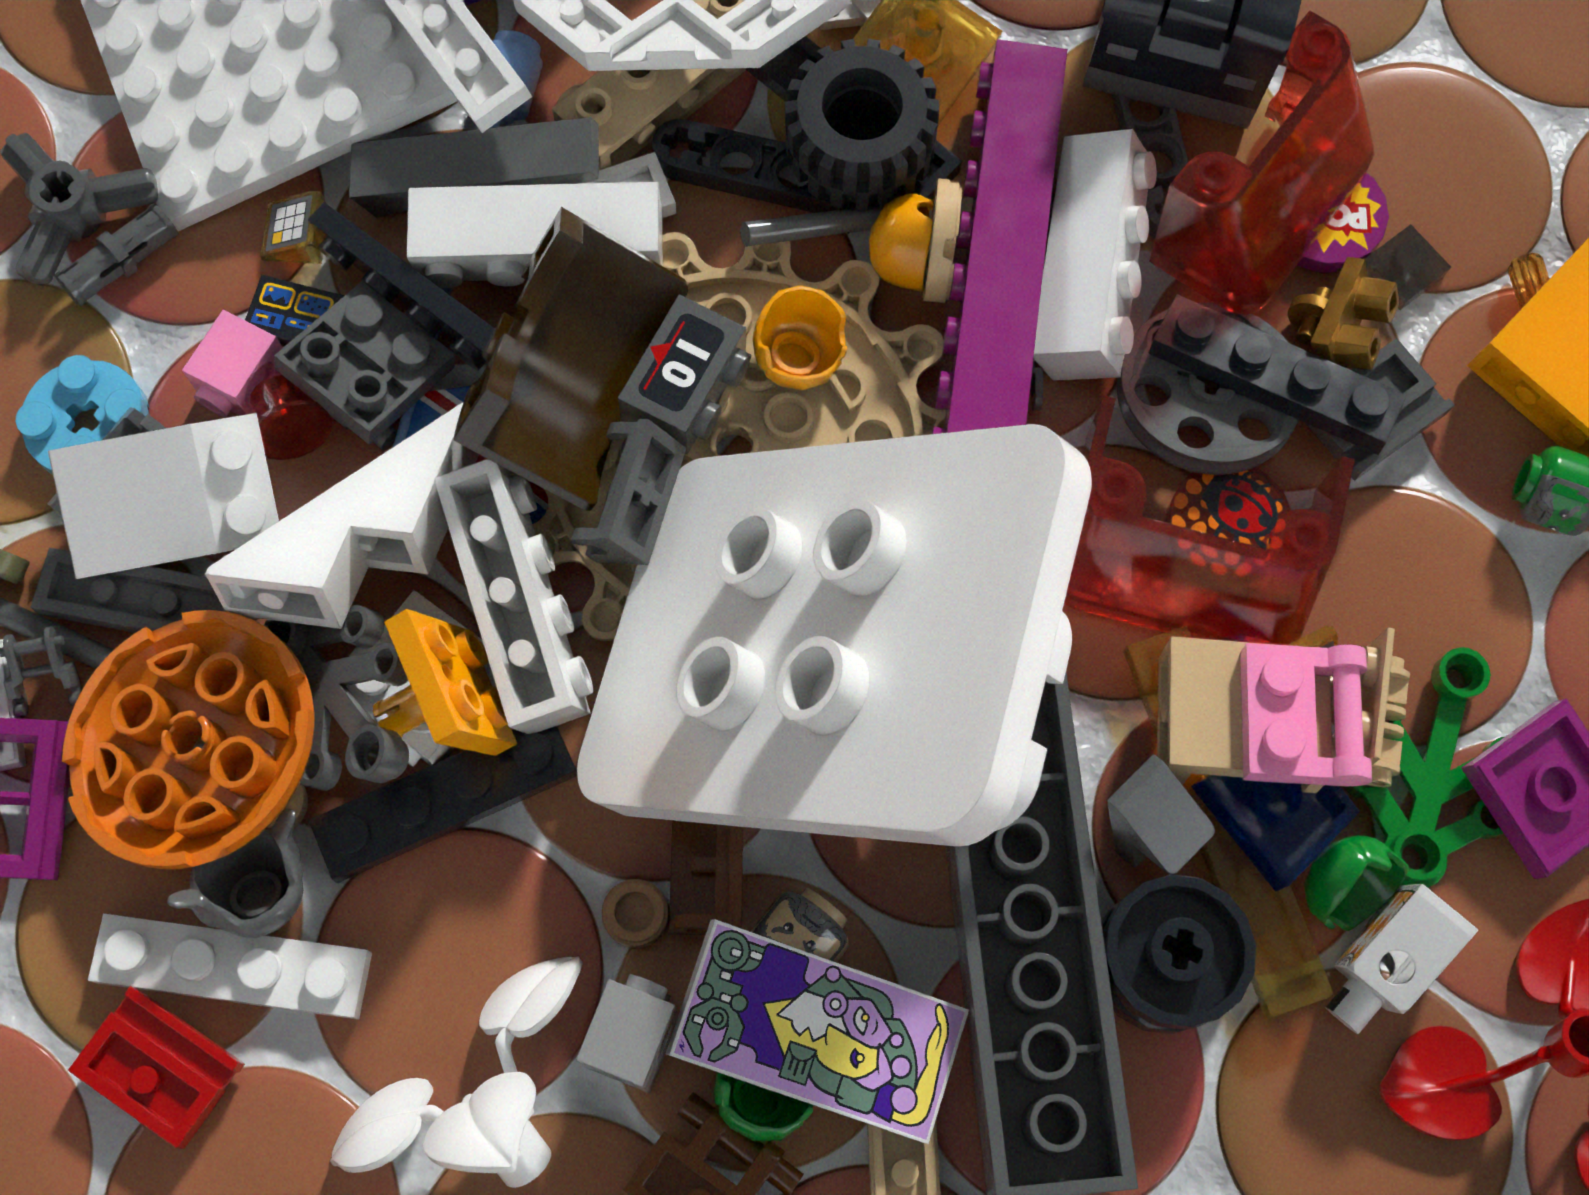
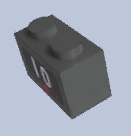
[618,294,751,455]

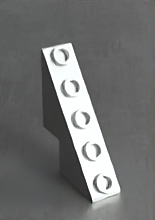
[205,403,479,629]

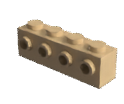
[552,0,746,170]

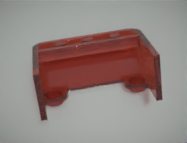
[1064,395,1355,646]

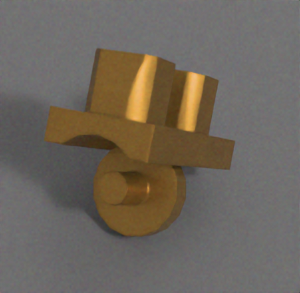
[1287,257,1399,370]

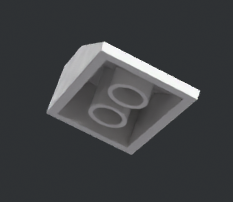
[48,413,279,579]

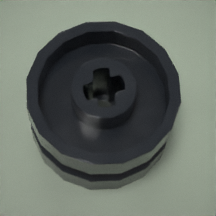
[1101,874,1256,1034]

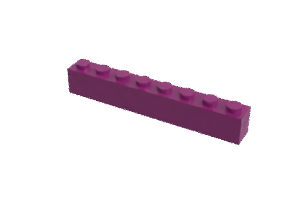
[932,39,1068,434]

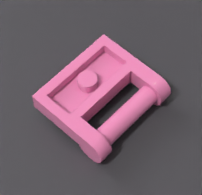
[1240,643,1372,786]

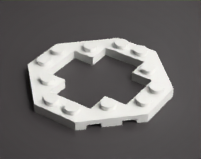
[513,0,851,71]

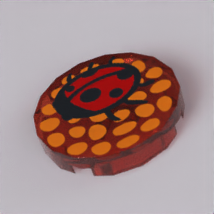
[1166,468,1292,584]

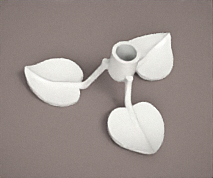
[330,956,583,1188]

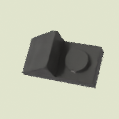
[1107,754,1215,875]

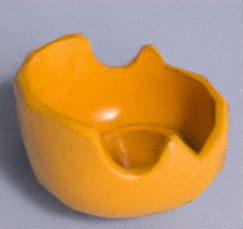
[869,194,934,292]
[752,285,848,390]

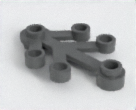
[263,605,409,791]

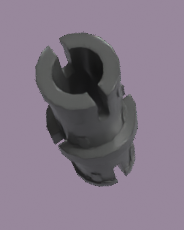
[54,203,179,307]

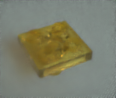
[853,0,1003,126]

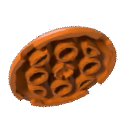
[62,610,315,869]

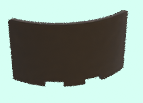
[453,207,688,511]

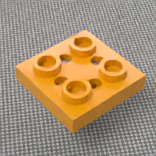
[373,609,517,756]

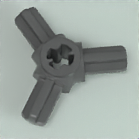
[0,133,159,286]

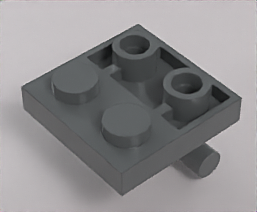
[274,281,456,451]

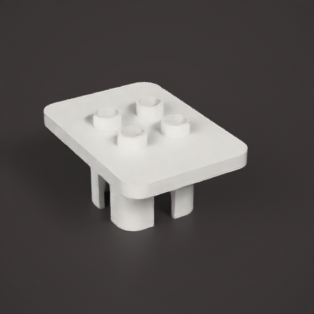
[577,424,1092,846]

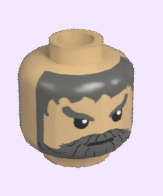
[751,888,849,963]

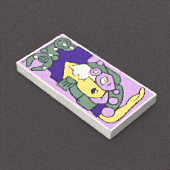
[666,919,969,1144]

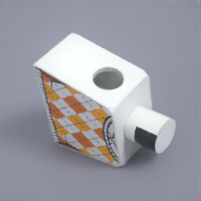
[1325,884,1478,1034]

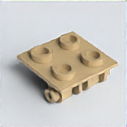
[1333,628,1410,787]

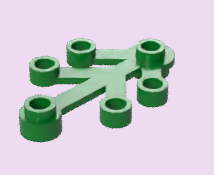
[1344,647,1504,888]

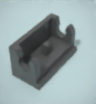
[570,419,686,565]

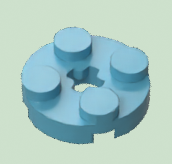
[15,355,150,475]

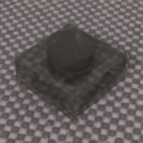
[1365,224,1452,311]

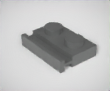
[1305,338,1455,481]

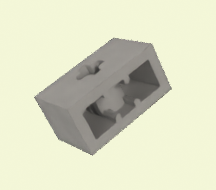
[576,974,679,1093]

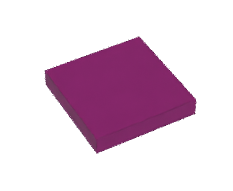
[1461,698,1589,879]

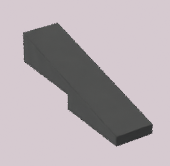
[349,117,599,218]

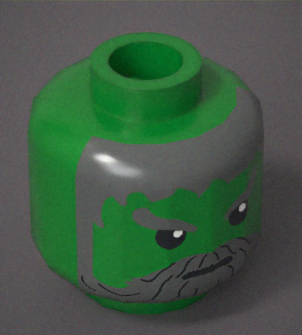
[1511,446,1589,536]

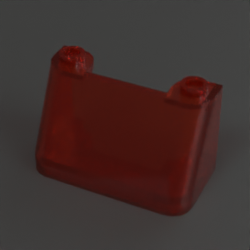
[1149,10,1375,314]

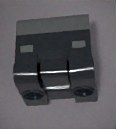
[1082,0,1302,129]

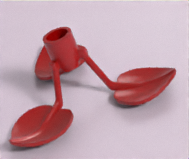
[1379,899,1589,1191]

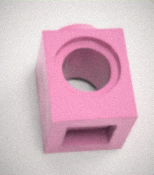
[182,310,282,417]

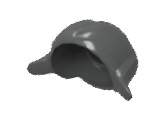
[167,809,304,938]

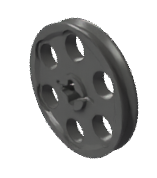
[1116,302,1299,475]

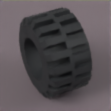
[785,39,939,211]

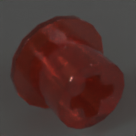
[250,375,332,460]

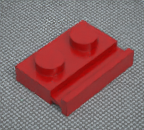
[67,986,245,1149]

